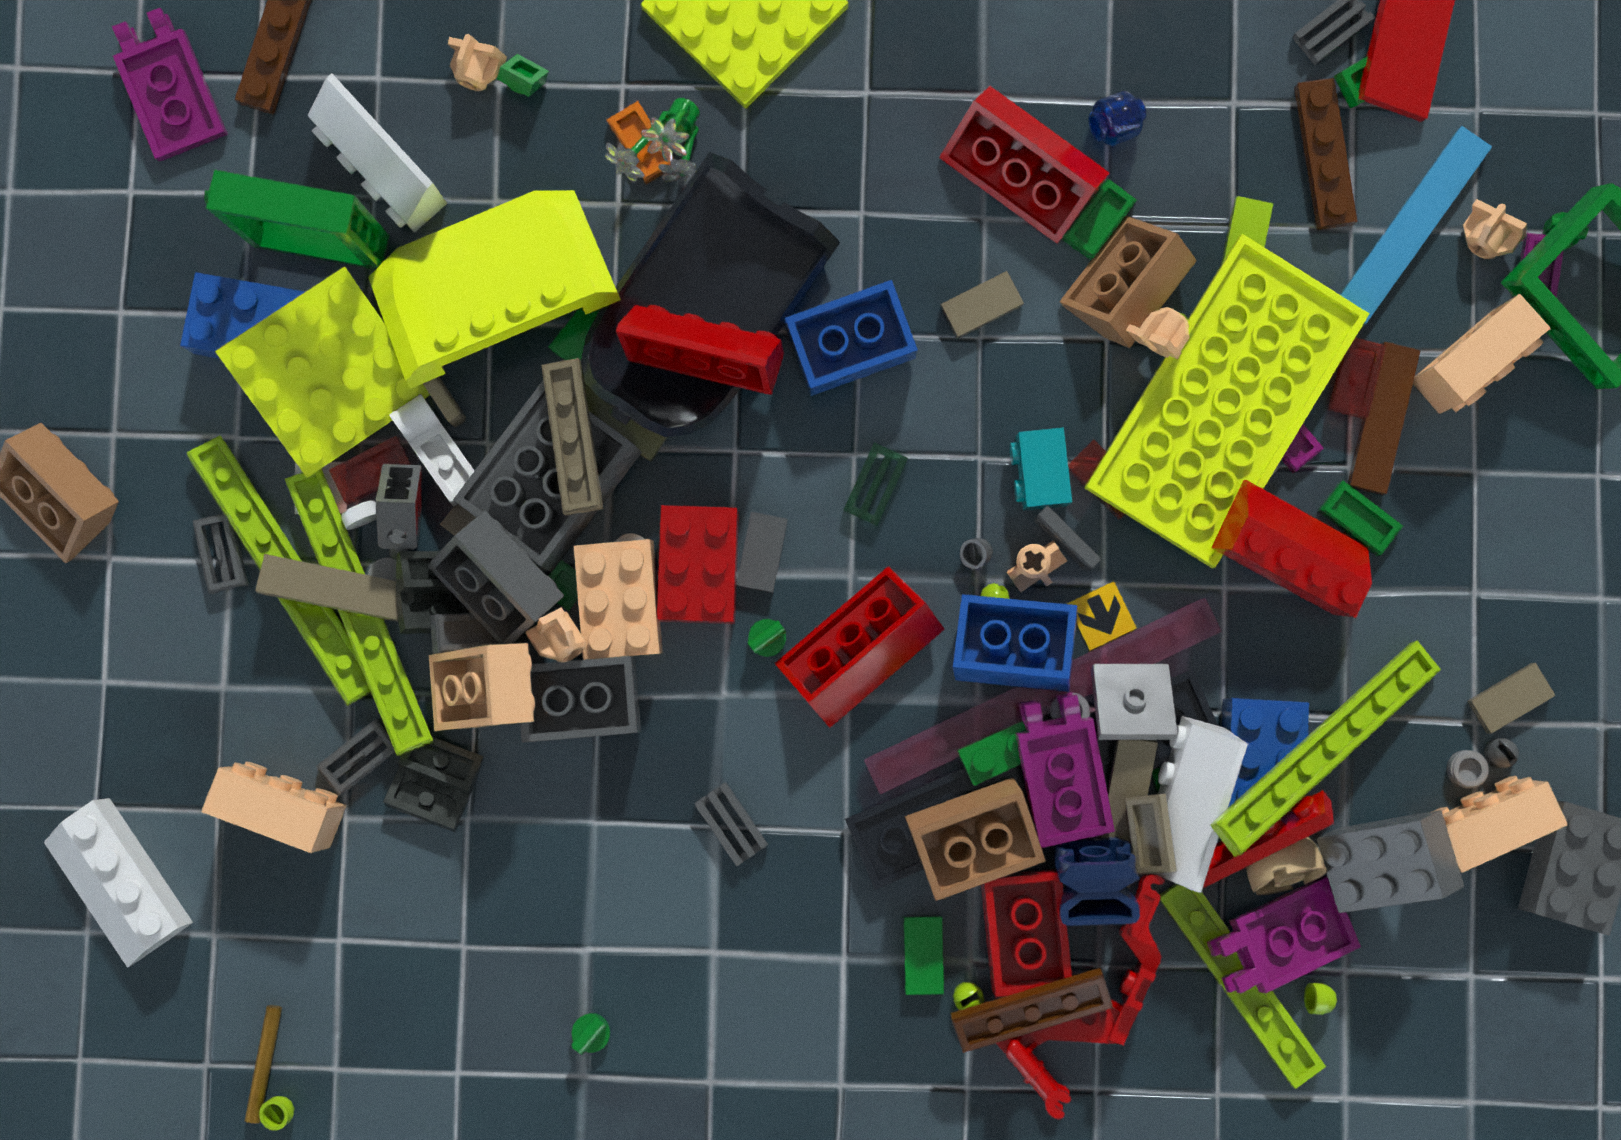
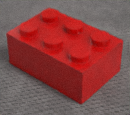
[657,505,739,624]
[981,868,1072,997]

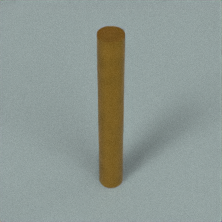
[244,1005,282,1124]

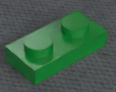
[957,720,1026,786]

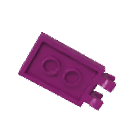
[112,8,228,162]
[1015,692,1115,848]
[1206,876,1361,993]

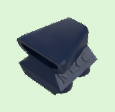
[1053,837,1140,926]

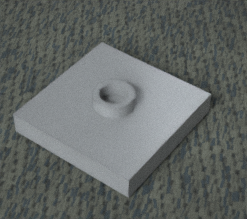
[1091,664,1178,740]

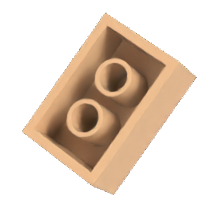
[1413,294,1550,414]
[574,539,663,660]
[429,643,535,731]
[201,762,347,853]
[1434,776,1568,873]

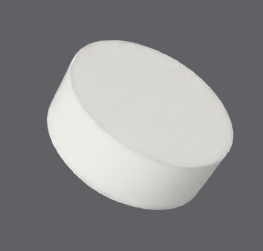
[341,501,376,530]

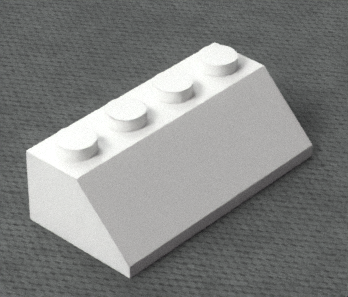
[308,73,447,233]
[1156,716,1248,893]
[44,798,193,968]

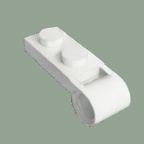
[389,394,474,507]

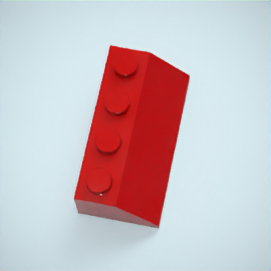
[939,86,1110,244]
[616,305,784,395]
[1211,480,1372,618]
[774,566,945,728]

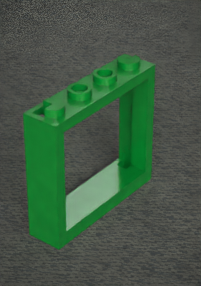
[204,170,390,270]
[1501,183,1621,389]

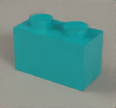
[1010,427,1072,511]

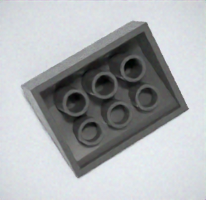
[453,380,642,572]

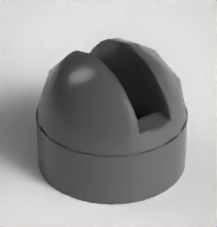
[960,538,993,569]
[1484,738,1519,768]

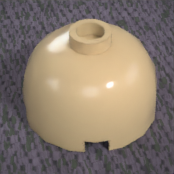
[1246,837,1327,895]

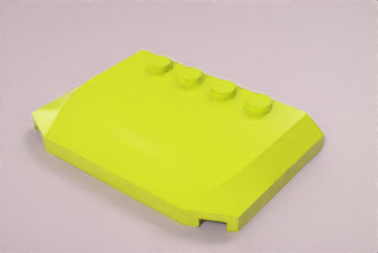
[368,190,621,388]

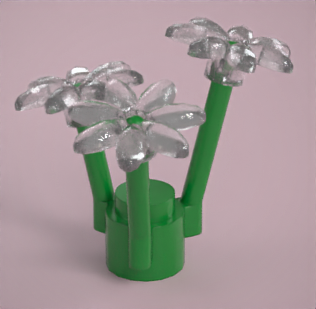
[605,98,700,188]

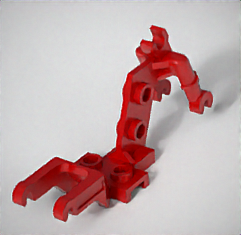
[996,874,1164,1119]

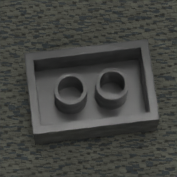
[427,511,564,645]
[520,656,641,743]
[1518,801,1621,936]
[1316,810,1464,913]

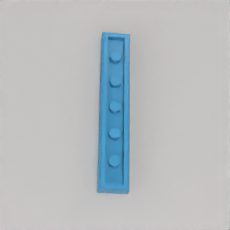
[1340,126,1492,327]

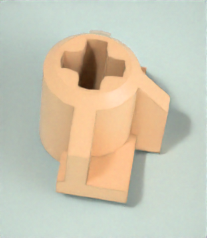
[447,34,507,91]
[1463,199,1527,259]
[1126,307,1189,359]
[1007,541,1067,592]
[526,608,586,662]

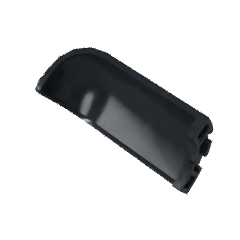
[581,152,840,437]

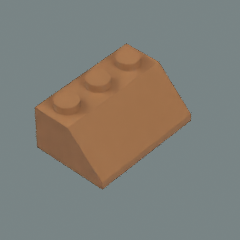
[1060,216,1197,348]
[0,423,119,563]
[905,778,1046,901]

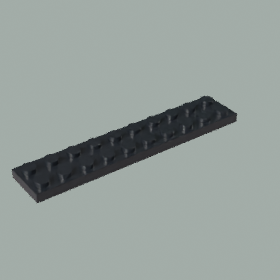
[845,669,1218,890]

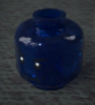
[1088,91,1147,146]

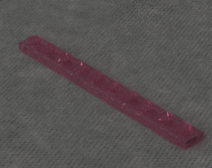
[863,597,1222,794]

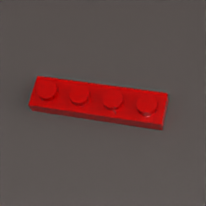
[1202,790,1334,889]

